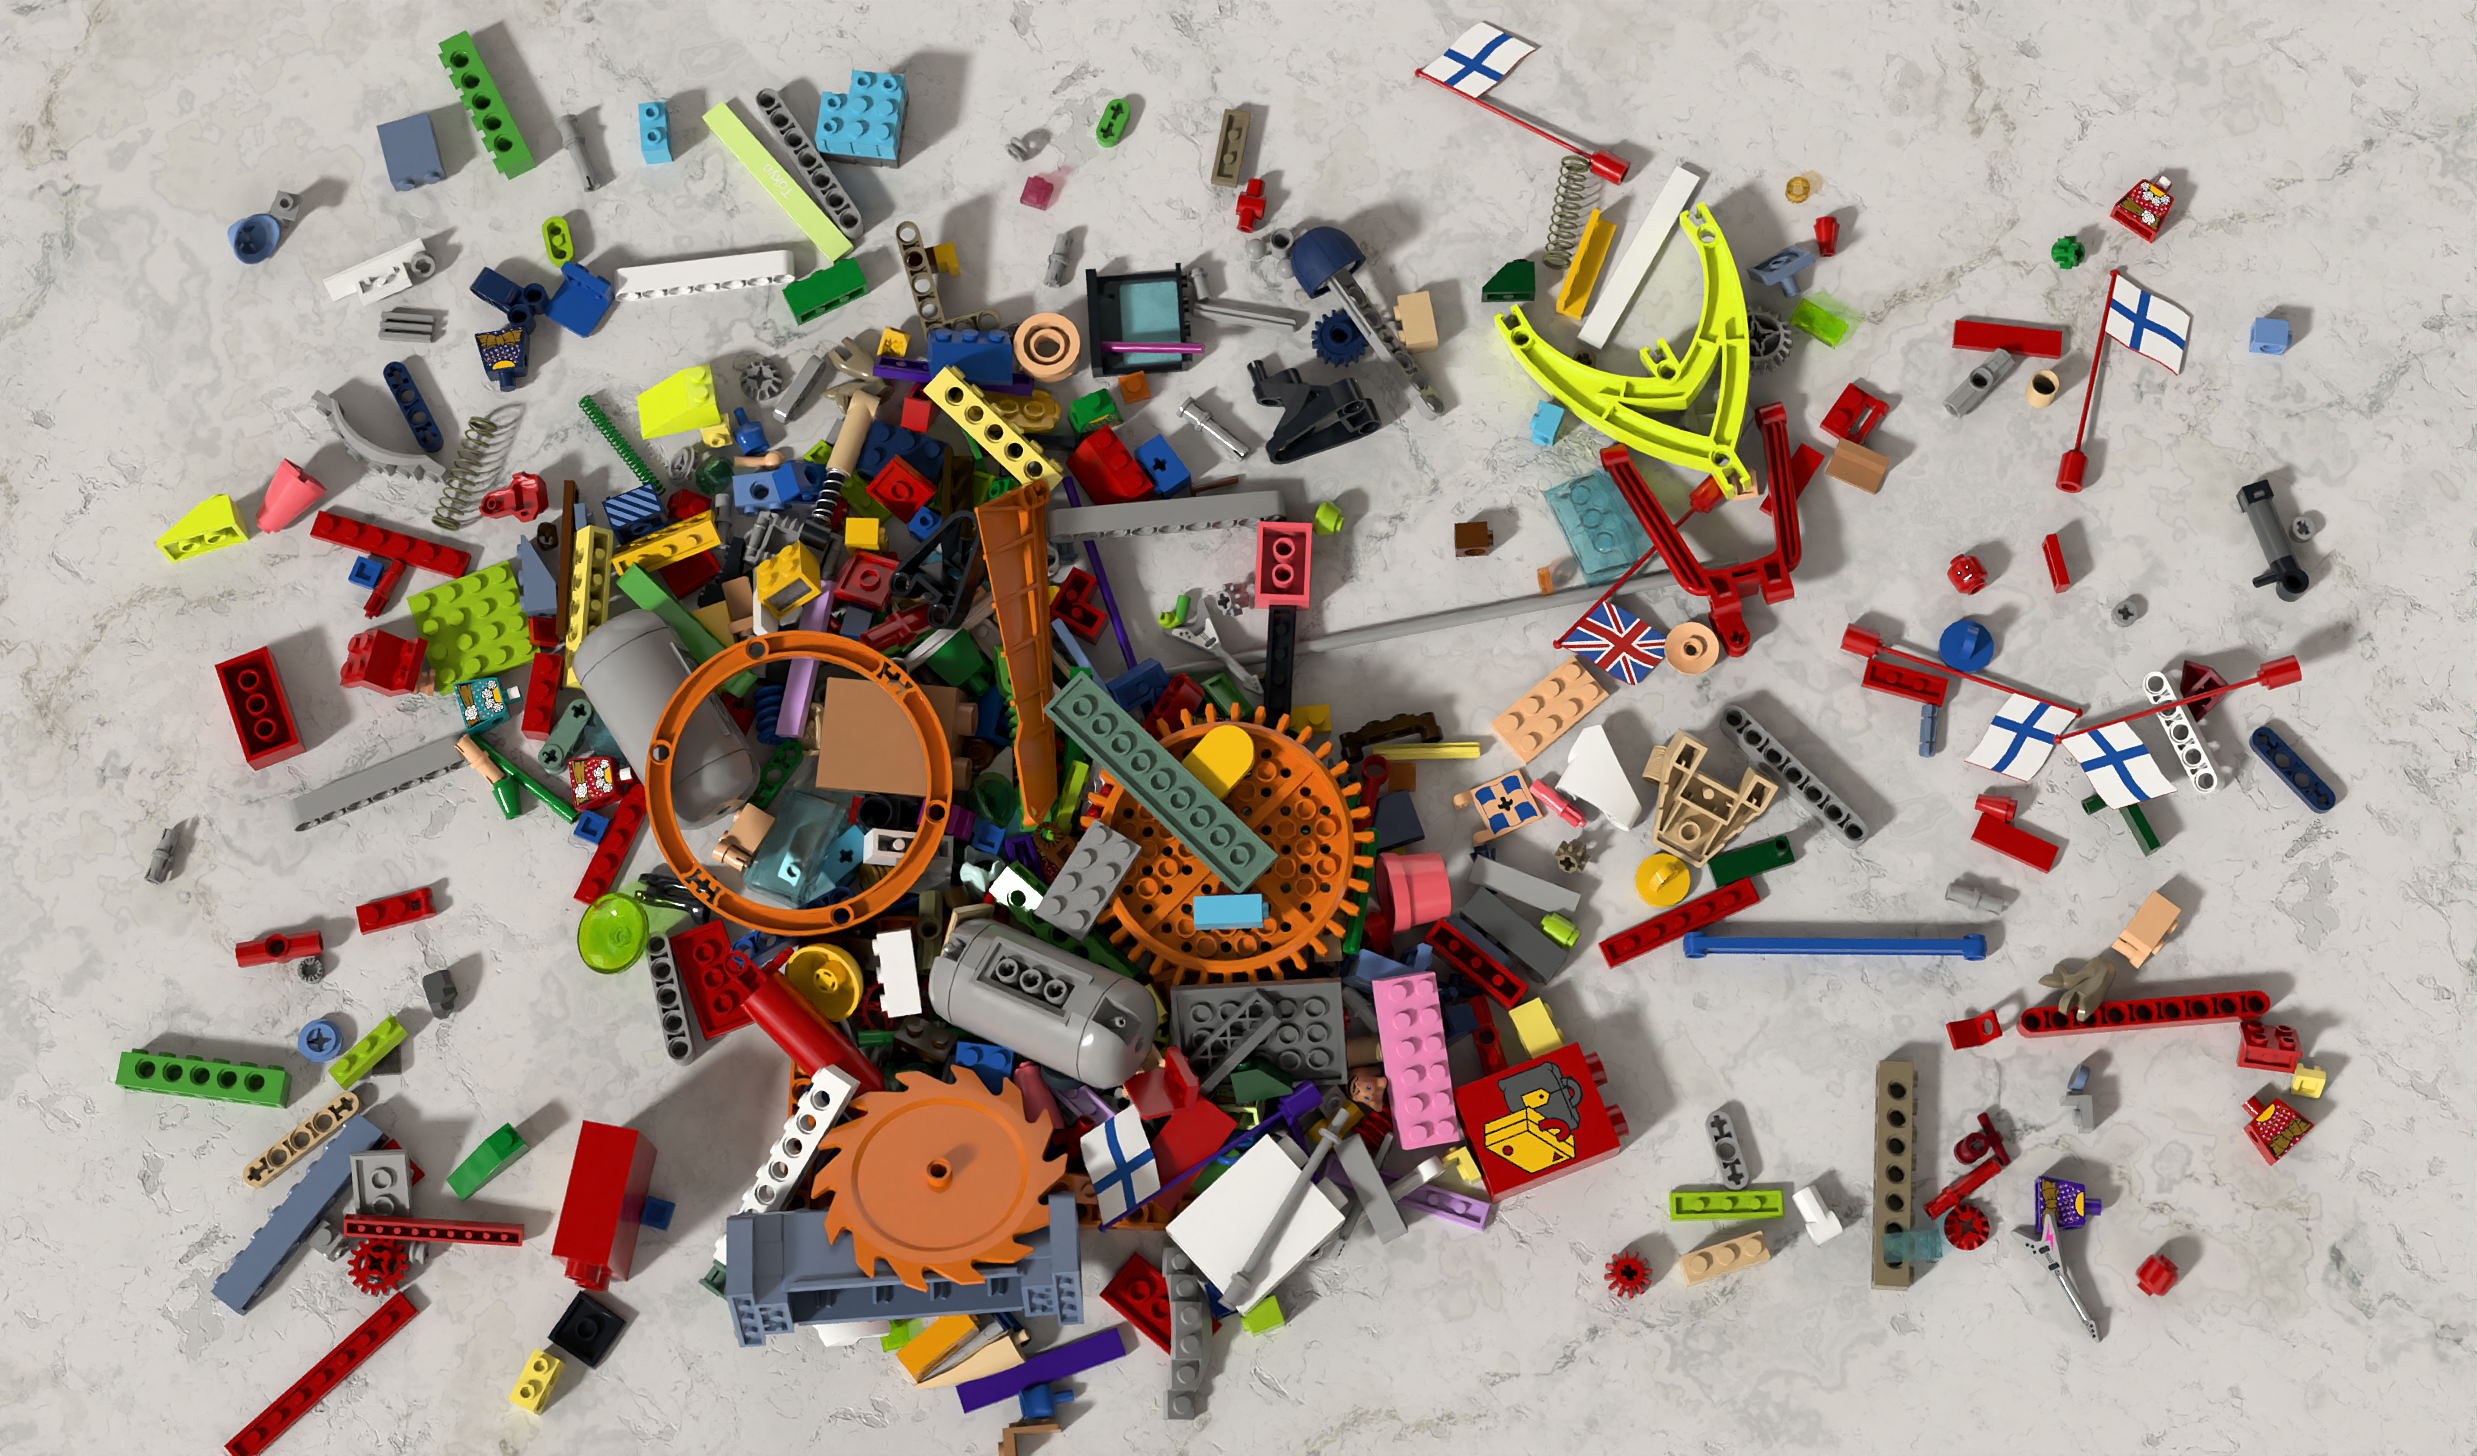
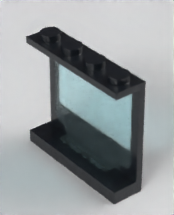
[1086,263,1193,378]

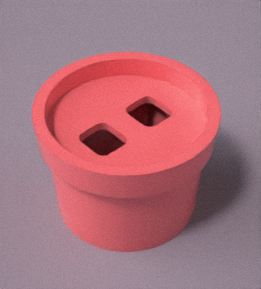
[1375,852,1451,936]

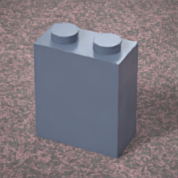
[377,112,447,192]

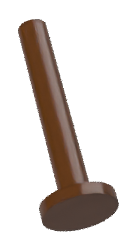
[1189,476,1239,497]

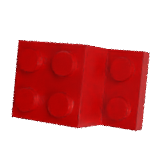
[340,629,428,697]

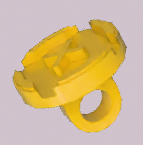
[1635,853,1690,908]

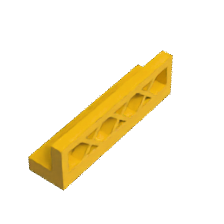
[1556,208,1617,321]
[611,509,722,577]

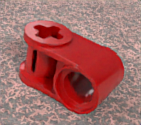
[1708,611,1750,658]
[1359,912,1394,960]

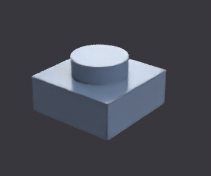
[574,503,595,531]

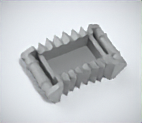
[741,511,845,580]

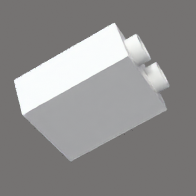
[1166,1134,1348,1317]

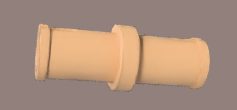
[454,734,504,786]

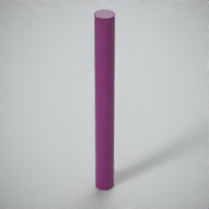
[1101,341,1205,354]

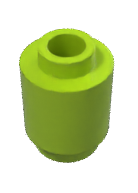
[1538,912,1582,951]

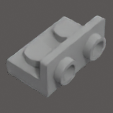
[895,857,952,893]

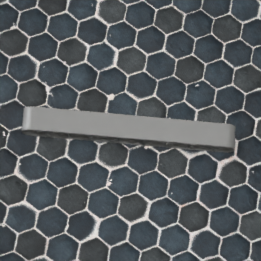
[1047,490,1287,543]

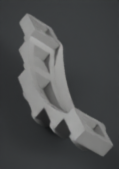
[311,390,452,486]
[1162,1247,1212,1421]

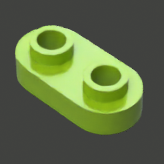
[542,216,575,268]

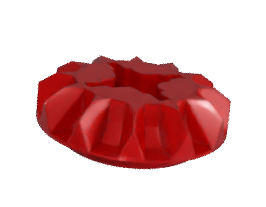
[1944,1204,1990,1250]

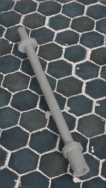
[1218,1108,1350,1311]

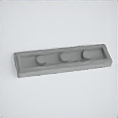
[1467,854,1581,920]

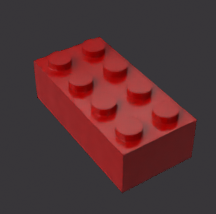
[215,646,307,771]

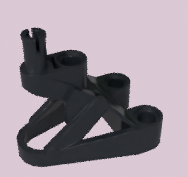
[1247,360,1382,465]
[889,510,988,630]

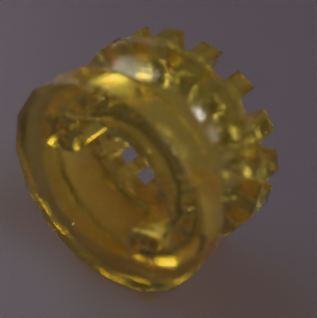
[1785,177,1810,204]

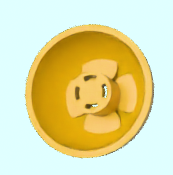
[784,943,863,1022]

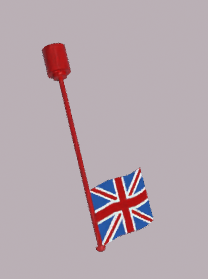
[1553,473,1725,686]

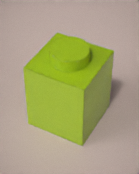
[1239,1295,1285,1337]

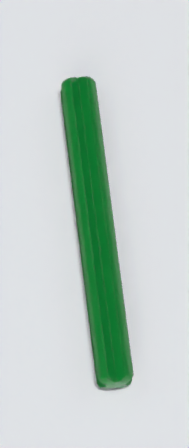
[1343,827,1380,955]

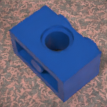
[772,460,829,505]

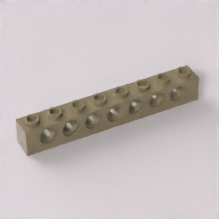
[1871,1060,1918,1291]

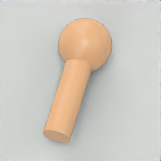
[734,451,785,471]

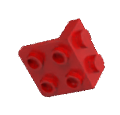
[1124,1045,1201,1120]

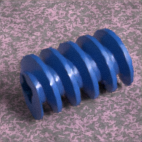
[752,685,792,746]

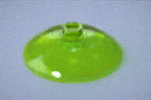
[577,892,649,975]

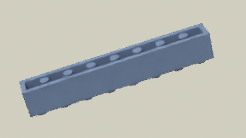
[211,1113,389,1316]

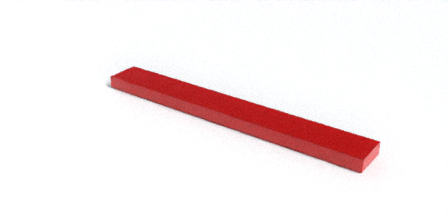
[224,1291,419,1456]

